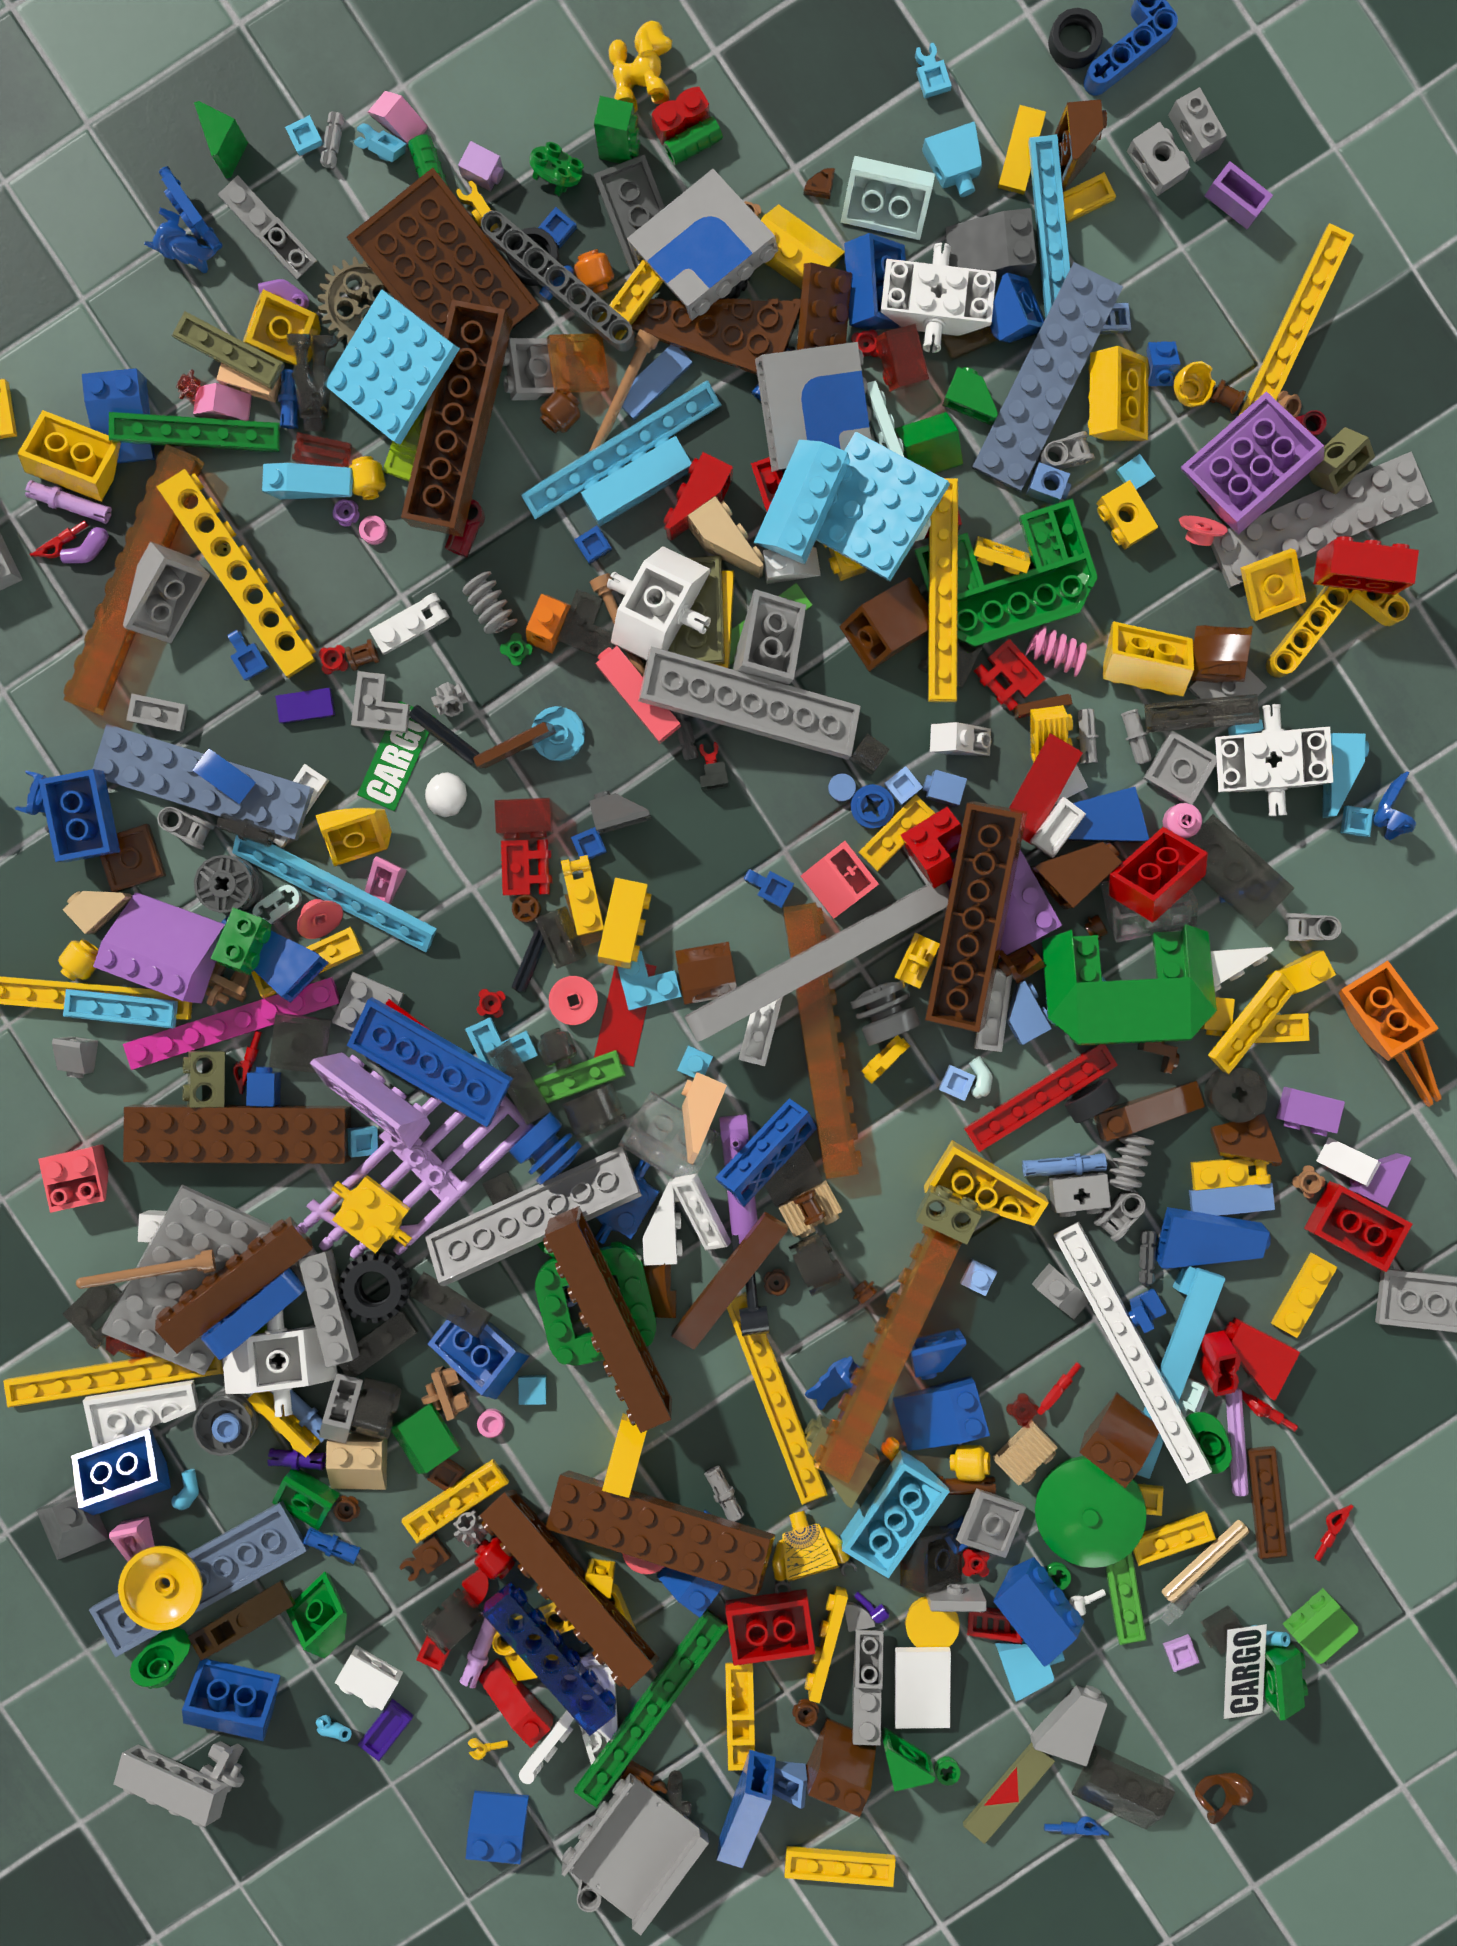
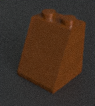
[839,577,929,672]
[1030,842,1122,909]
[1079,1392,1159,1488]
[806,1718,876,1817]

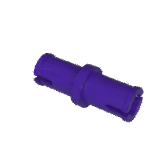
[267,1448,326,1471]

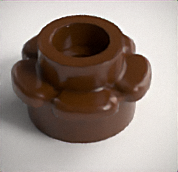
[1084,914,1108,940]
[764,1269,790,1296]
[853,1280,877,1305]
[333,1495,361,1522]
[792,1699,819,1727]

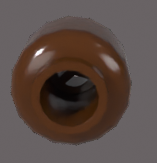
[540,391,581,434]

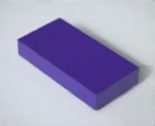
[275,688,335,724]
[358,1699,414,1762]

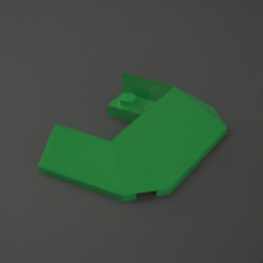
[914,499,1098,647]
[1042,924,1217,1045]

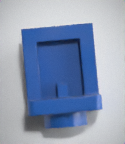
[1146,341,1180,386]
[1128,1289,1166,1333]

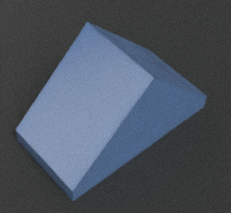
[772,1761,807,1809]

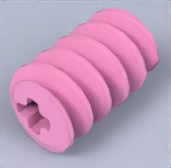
[1025,625,1087,677]

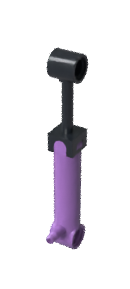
[719,1114,769,1336]

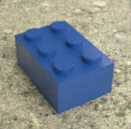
[38,769,120,862]

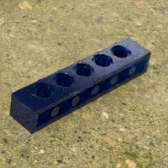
[483,1582,616,1736]

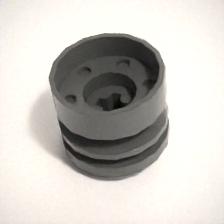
[194,855,263,914]
[850,980,921,1046]
[193,1390,260,1456]

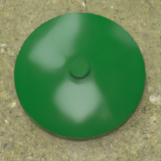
[1035,1456,1146,1568]

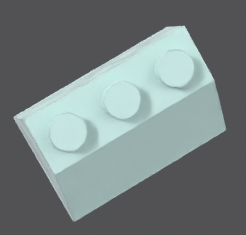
[841,156,935,240]

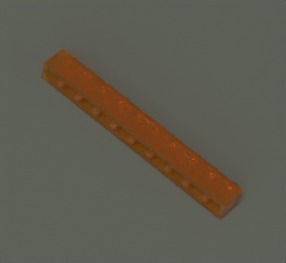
[63,444,204,716]
[782,902,863,1179]
[813,1225,962,1484]

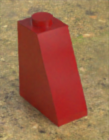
[1224,1317,1300,1401]

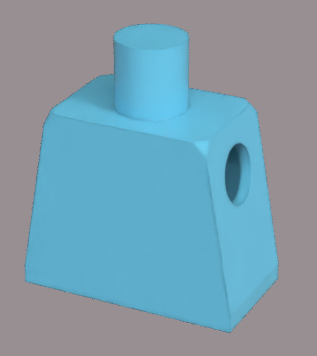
[922,122,982,197]
[995,1640,1065,1701]

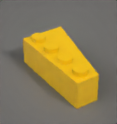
[924,1140,1049,1226]

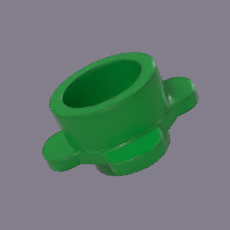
[500,633,533,666]

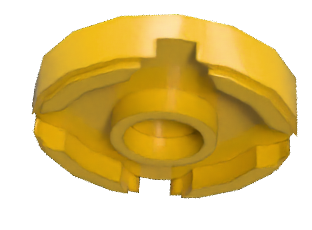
[905,1596,960,1647]

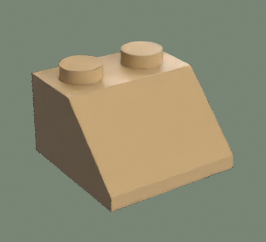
[326,1433,388,1490]

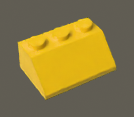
[761,204,845,289]
[1088,346,1149,441]
[18,410,121,502]
[1103,621,1194,696]

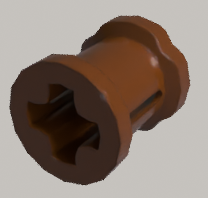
[1209,379,1246,414]
[345,639,380,671]
[793,1189,827,1226]

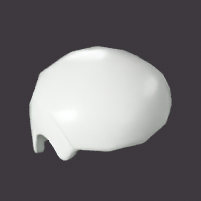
[425,772,467,817]

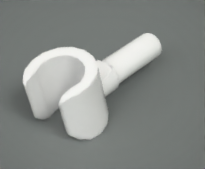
[1069,1589,1106,1616]

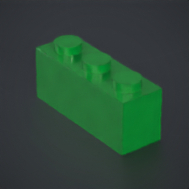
[594,96,641,164]

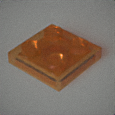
[547,334,610,393]

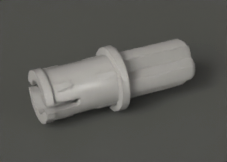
[1077,709,1099,764]
[1121,709,1151,765]

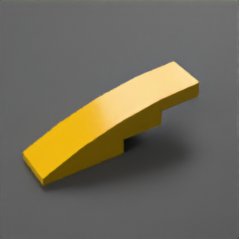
[725,1662,755,1771]

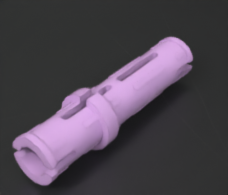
[25,480,112,524]
[460,1603,506,1688]

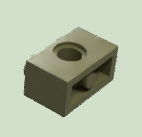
[1309,427,1375,495]

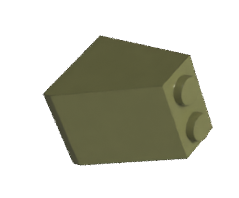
[805,1414,880,1509]

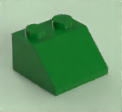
[1264,1643,1308,1720]

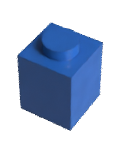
[246,1067,281,1107]

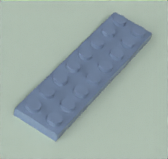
[972,262,1123,492]
[93,724,314,840]
[89,1501,309,1657]

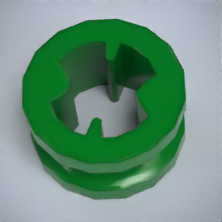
[1046,1562,1071,1590]
[934,1756,960,1786]

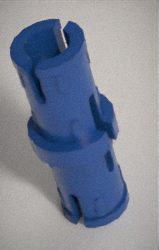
[278,369,301,429]
[303,1527,361,1565]

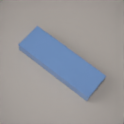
[622,345,693,421]
[1189,1182,1275,1216]

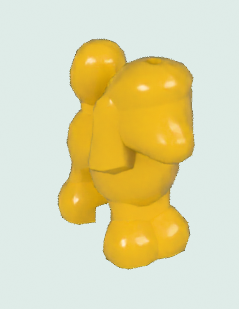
[609,21,672,113]

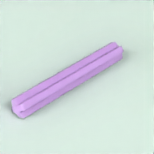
[1226,1388,1249,1496]

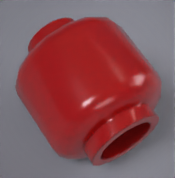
[474,1537,516,1579]

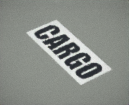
[1224,1624,1267,1719]

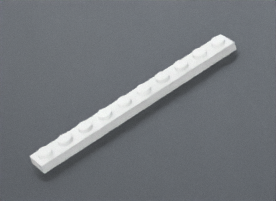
[1054,1222,1212,1483]

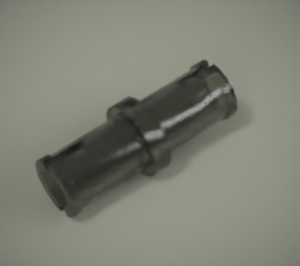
[217,813,275,847]

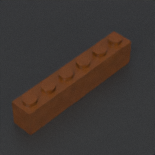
[155,1216,313,1354]

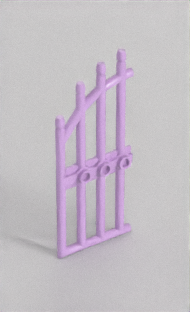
[298,1096,534,1259]

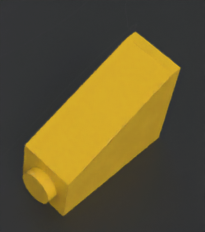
[602,1413,647,1498]

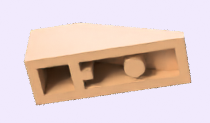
[681,1072,727,1165]

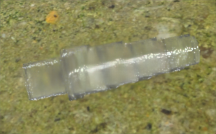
[1161,1582,1202,1626]

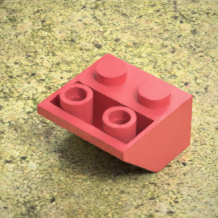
[800,841,879,919]
[38,1144,109,1213]

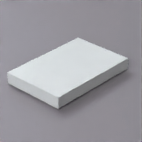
[895,1647,951,1729]

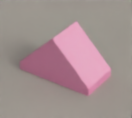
[368,91,428,147]
[193,383,252,421]
[365,856,407,904]
[109,1516,155,1562]

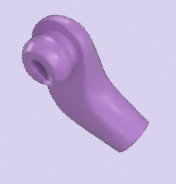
[258,279,309,309]
[60,527,108,563]

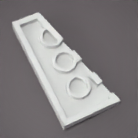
[83,1380,199,1448]
[558,1656,618,1765]

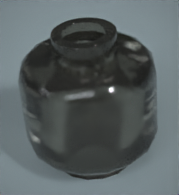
[537,1028,577,1071]

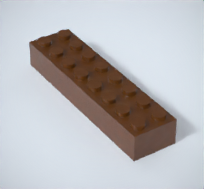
[401,299,513,537]
[925,801,1027,1032]
[123,1105,351,1164]
[543,1206,672,1433]
[545,1470,776,1596]
[479,1489,659,1690]

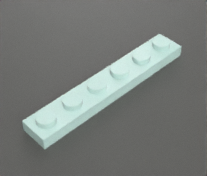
[865,381,931,541]

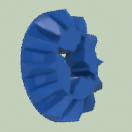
[851,784,895,829]

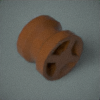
[512,895,541,923]

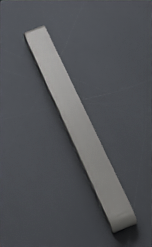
[684,882,950,1042]

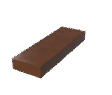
[473,722,556,769]

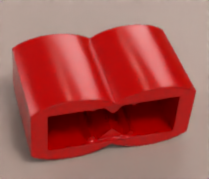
[651,87,709,145]
[1200,1330,1240,1397]

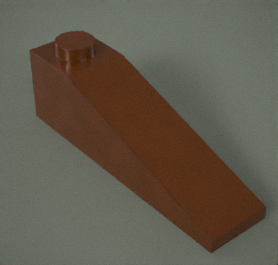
[1094,1081,1205,1141]

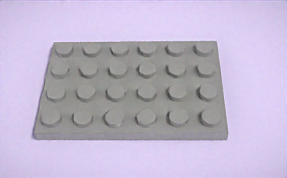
[102,1185,273,1375]

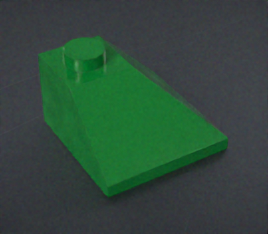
[286,1572,347,1659]

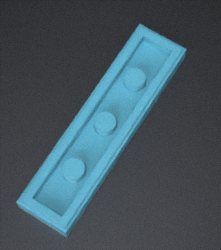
[63,989,178,1028]

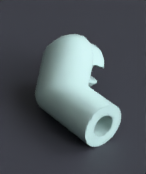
[969,1056,993,1099]

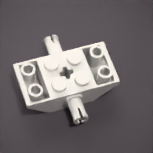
[881,243,996,353]
[607,546,711,661]
[1215,704,1333,816]
[222,1310,337,1417]

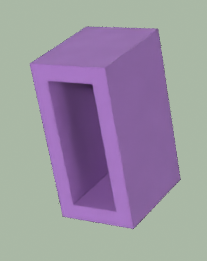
[1205,161,1273,229]
[1276,1087,1345,1137]

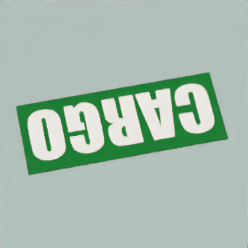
[357,701,436,811]

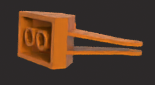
[1339,961,1442,1107]

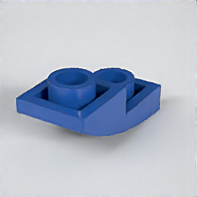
[192,749,256,804]

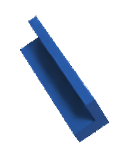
[715,1098,817,1207]

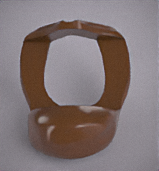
[1195,1773,1253,1825]

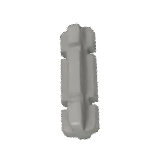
[320,111,345,169]

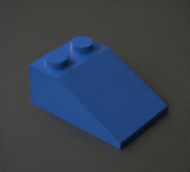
[82,368,155,463]
[428,1301,529,1399]
[893,1376,990,1451]

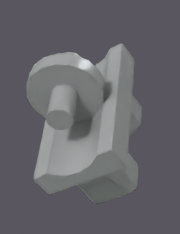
[199,1741,244,1792]

